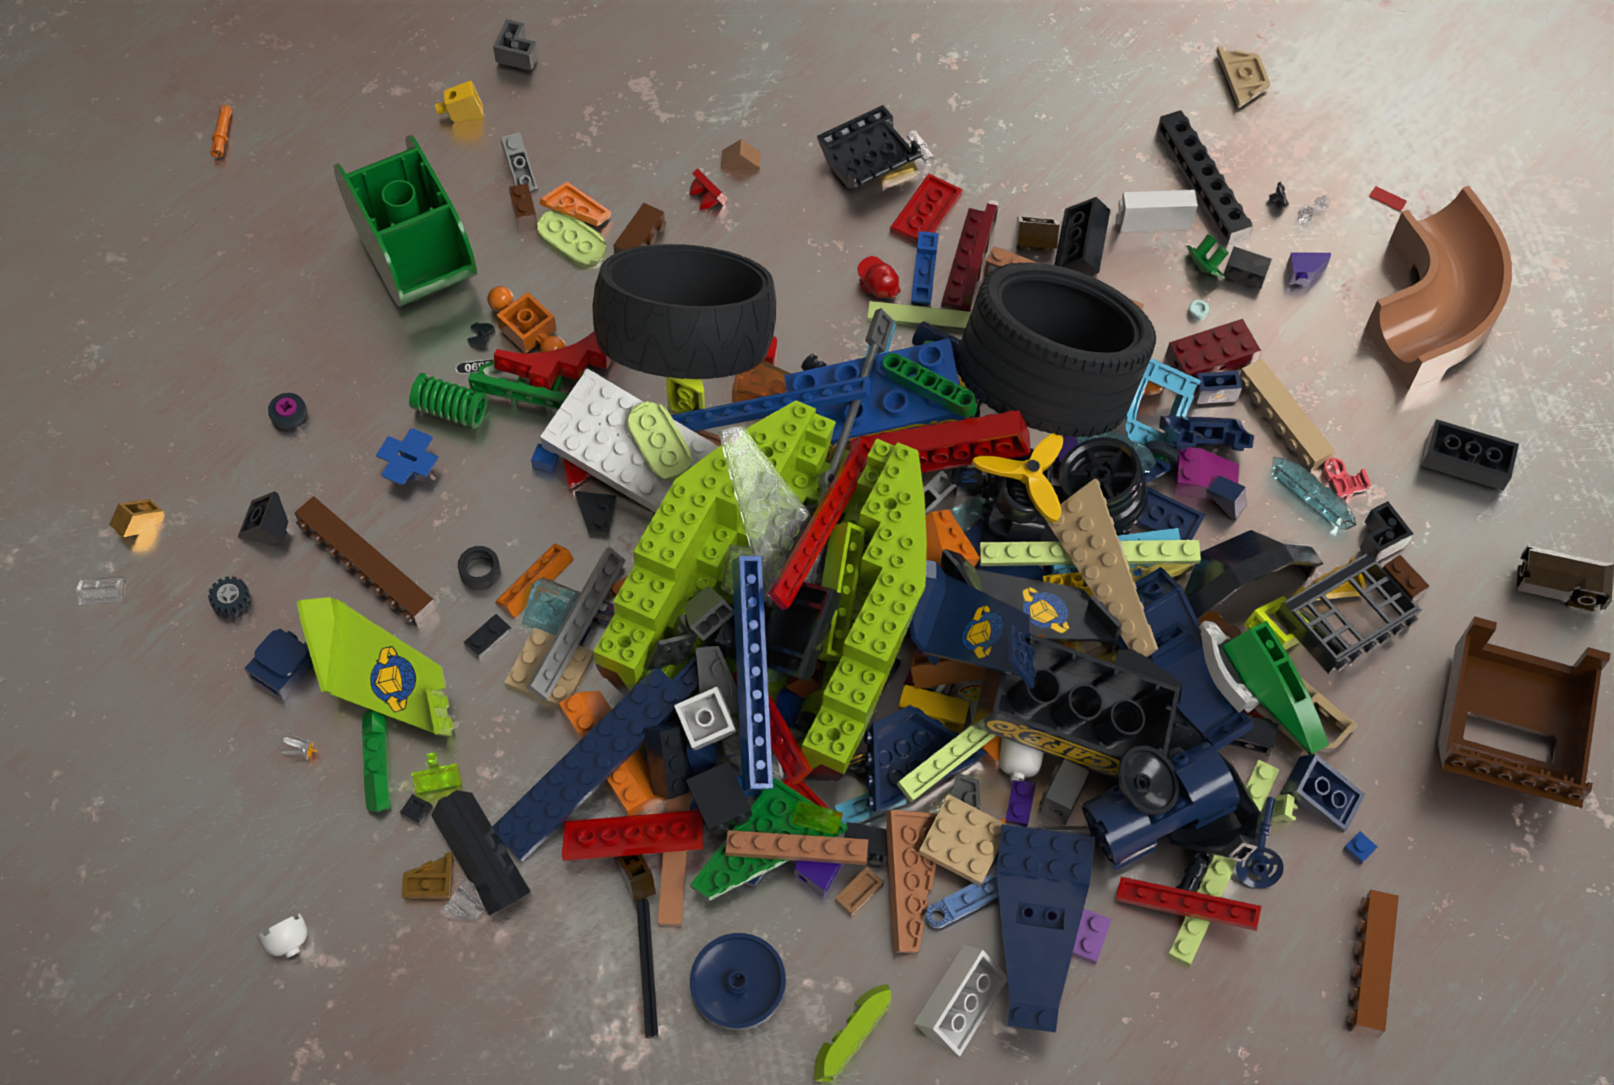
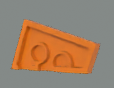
[540,181,611,226]

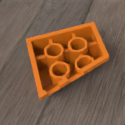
[925,509,980,576]

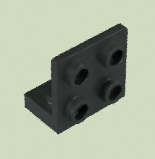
[644,614,698,671]

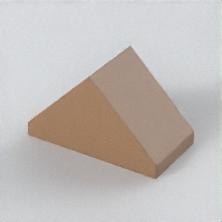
[721,139,761,170]

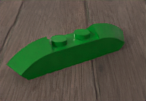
[362,709,391,812]

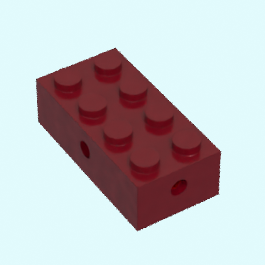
[1165,318,1261,378]

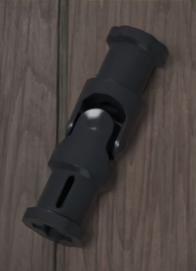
[1176,851,1214,892]

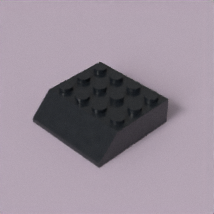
[765,581,842,682]

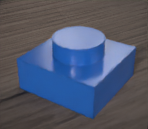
[1343,831,1378,865]

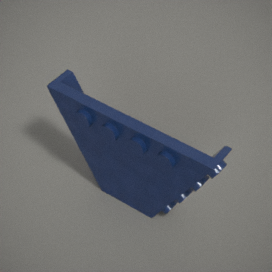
[864,705,987,818]

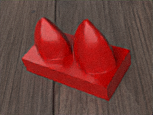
[690,168,728,210]

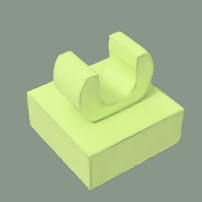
[1271,794,1298,822]

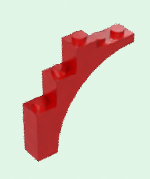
[493,331,612,390]

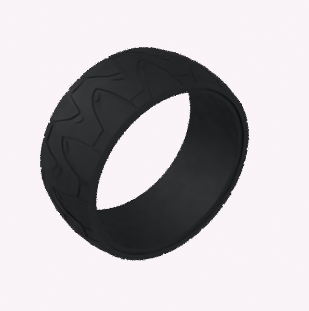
[592,244,776,379]

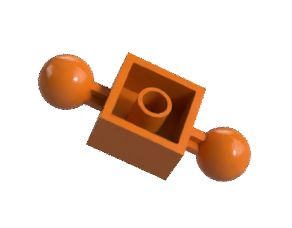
[487,286,567,353]

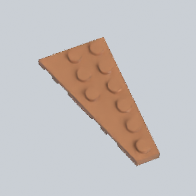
[885,810,938,953]

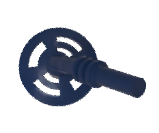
[1236,797,1284,889]

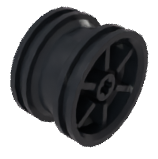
[1059,437,1148,533]

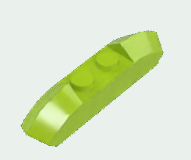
[814,984,892,1083]

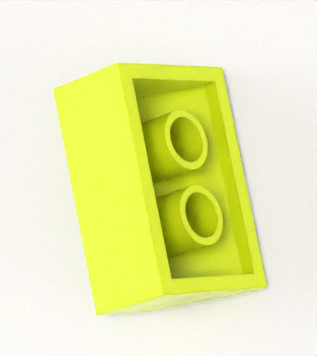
[666,377,705,414]

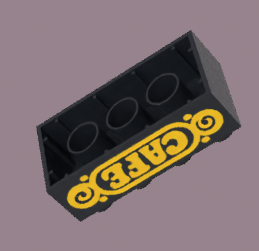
[972,634,1180,779]

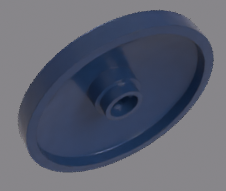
[690,933,786,1030]

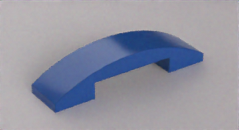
[911,231,939,305]

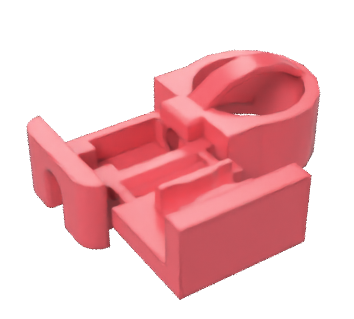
[1322,458,1371,501]

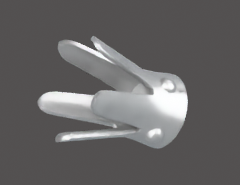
[280,731,317,759]

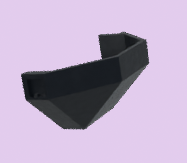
[1184,530,1324,620]
[1166,721,1262,862]

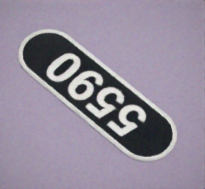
[455,358,497,374]

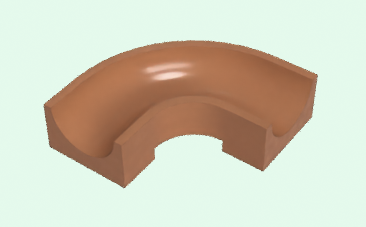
[1365,185,1512,390]

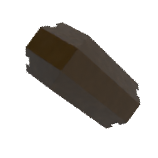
[1515,545,1614,612]

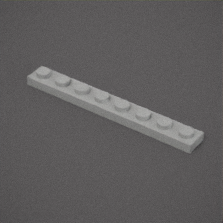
[526,547,626,701]

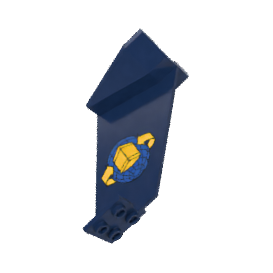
[910,560,1036,688]

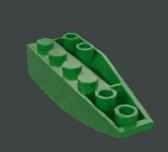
[1221,621,1329,755]

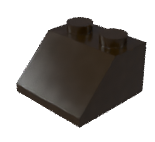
[1016,216,1060,251]

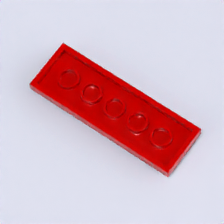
[561,810,704,861]

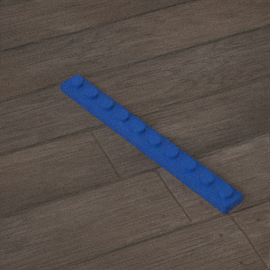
[671,376,871,432]

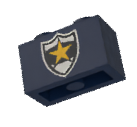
[1194,371,1242,404]

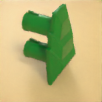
[1186,234,1229,279]

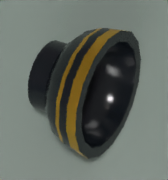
[848,751,868,775]

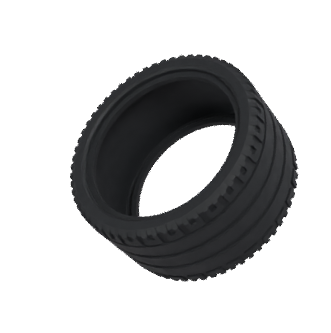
[956,262,1156,437]

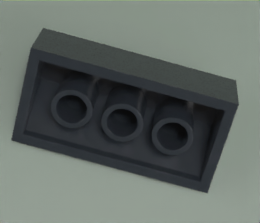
[1054,197,1111,276]

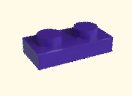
[1005,780,1036,827]

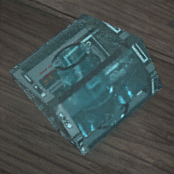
[522,577,580,636]

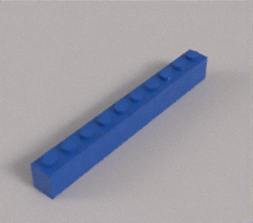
[732,556,773,791]

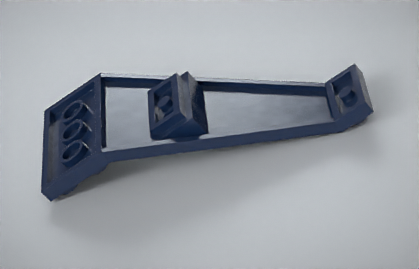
[1116,567,1254,751]
[996,824,1095,1033]

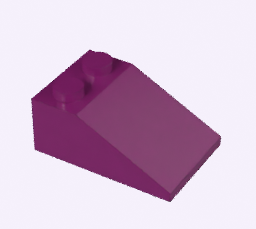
[1174,447,1239,500]

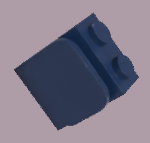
[244,628,313,700]

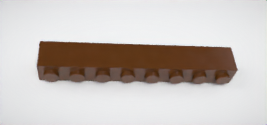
[294,496,437,626]

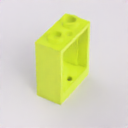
[1243,596,1314,650]

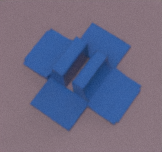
[376,428,439,485]

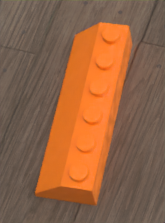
[559,690,667,816]

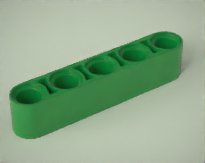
[883,353,977,417]

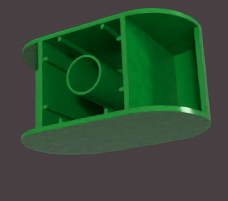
[333,135,477,307]

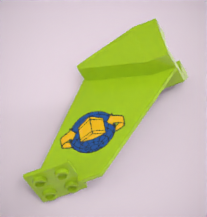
[297,597,453,737]

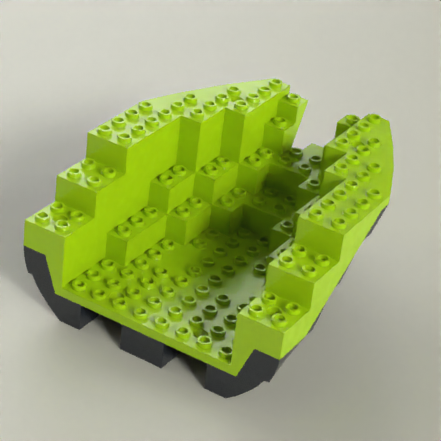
[593,400,927,782]

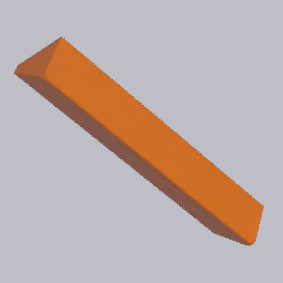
[495,543,574,618]

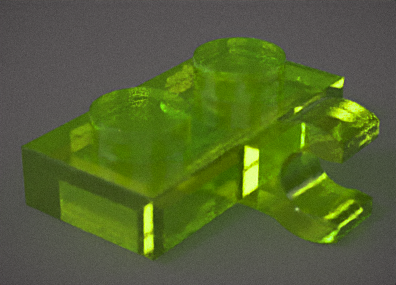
[412,752,462,797]

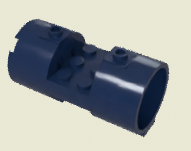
[1081,741,1240,871]

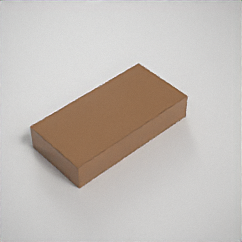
[835,866,884,917]

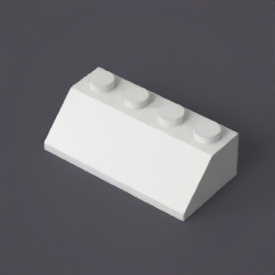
[914,945,1007,1057]

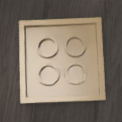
[504,627,594,708]
[918,794,1007,886]

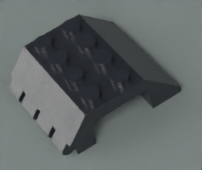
[817,105,922,188]

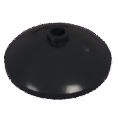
[1118,746,1179,816]

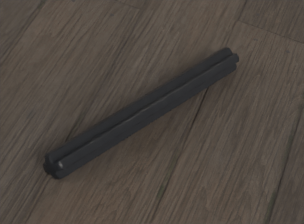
[636,899,658,1039]

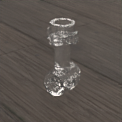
[1298,195,1330,224]

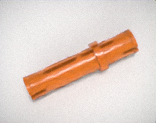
[210,105,232,158]

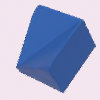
[531,443,559,473]

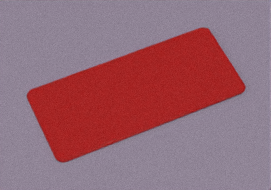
[1369,186,1407,211]

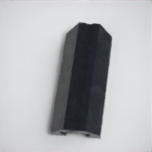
[431,790,531,916]

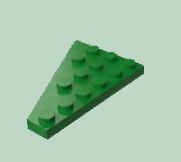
[690,777,848,901]

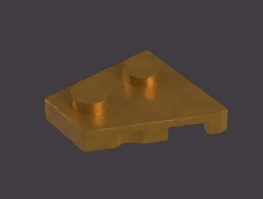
[401,852,453,899]

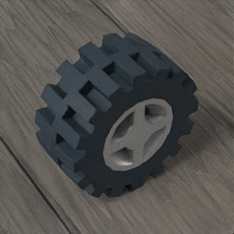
[208,576,251,619]

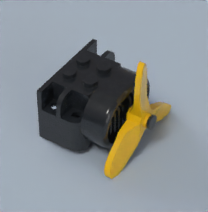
[972,433,1063,542]

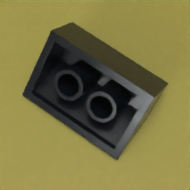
[645,718,692,800]

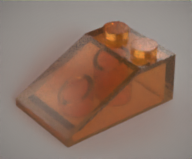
[732,361,791,403]

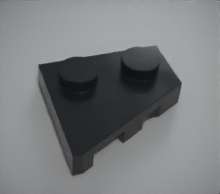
[575,491,617,537]

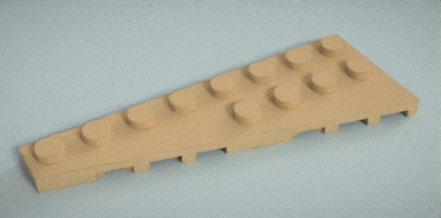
[1045,479,1158,657]

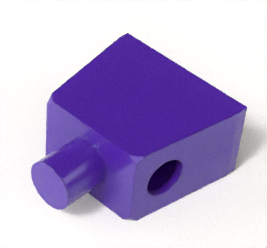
[790,860,842,898]

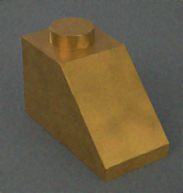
[109,499,164,537]

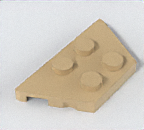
[1216,46,1270,107]

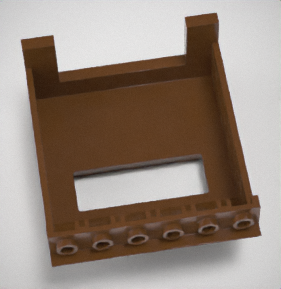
[1438,616,1611,808]

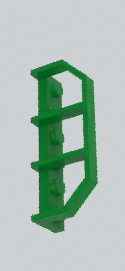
[468,360,584,414]

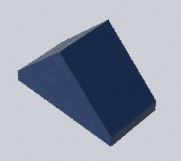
[1206,475,1247,521]
[686,738,718,777]

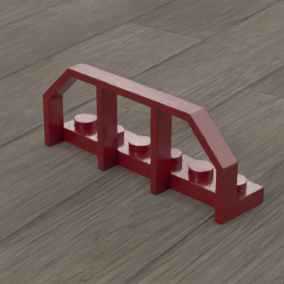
[941,200,999,312]

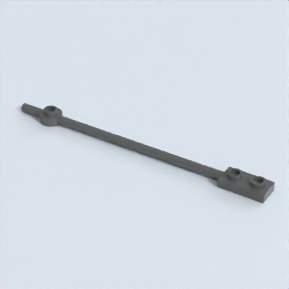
[817,308,894,508]

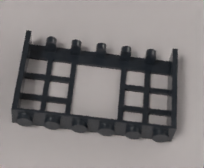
[1275,552,1422,674]

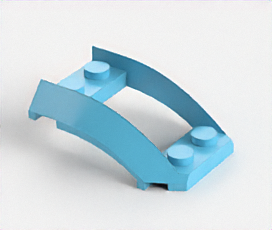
[1125,358,1201,447]

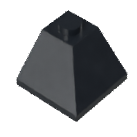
[238,491,289,545]

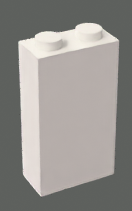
[1115,190,1197,232]

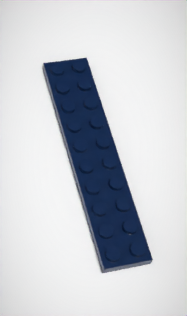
[492,666,689,862]

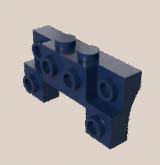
[1159,416,1254,451]

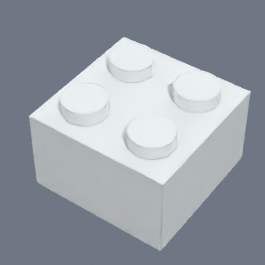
[674,687,738,750]

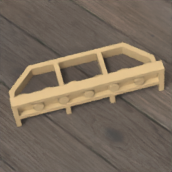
[1255,677,1359,750]

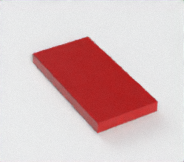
[890,173,963,244]

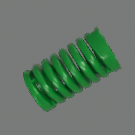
[409,373,488,429]

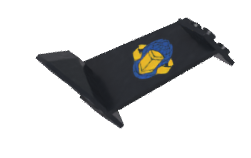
[940,549,1122,654]

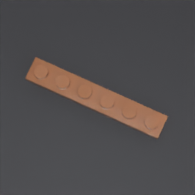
[725,830,868,865]

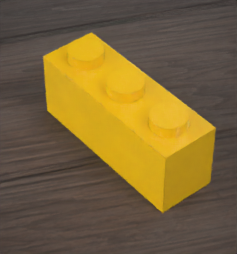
[898,685,970,734]

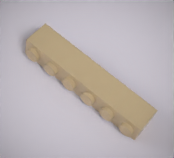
[1239,359,1336,472]

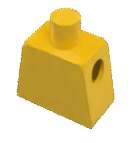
[435,80,484,122]

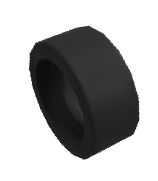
[458,546,500,589]

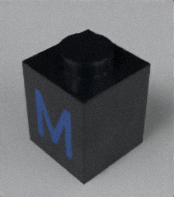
[955,467,986,497]

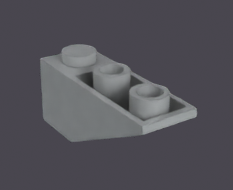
[500,132,538,191]

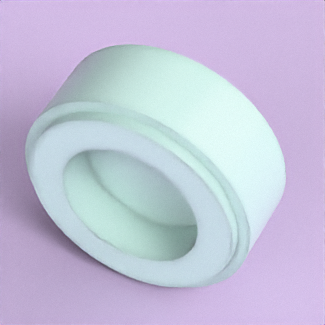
[1188,300,1209,320]

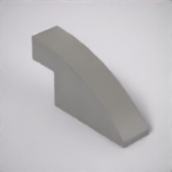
[923,470,957,515]

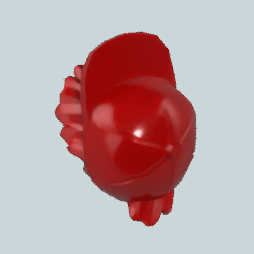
[857,256,901,299]

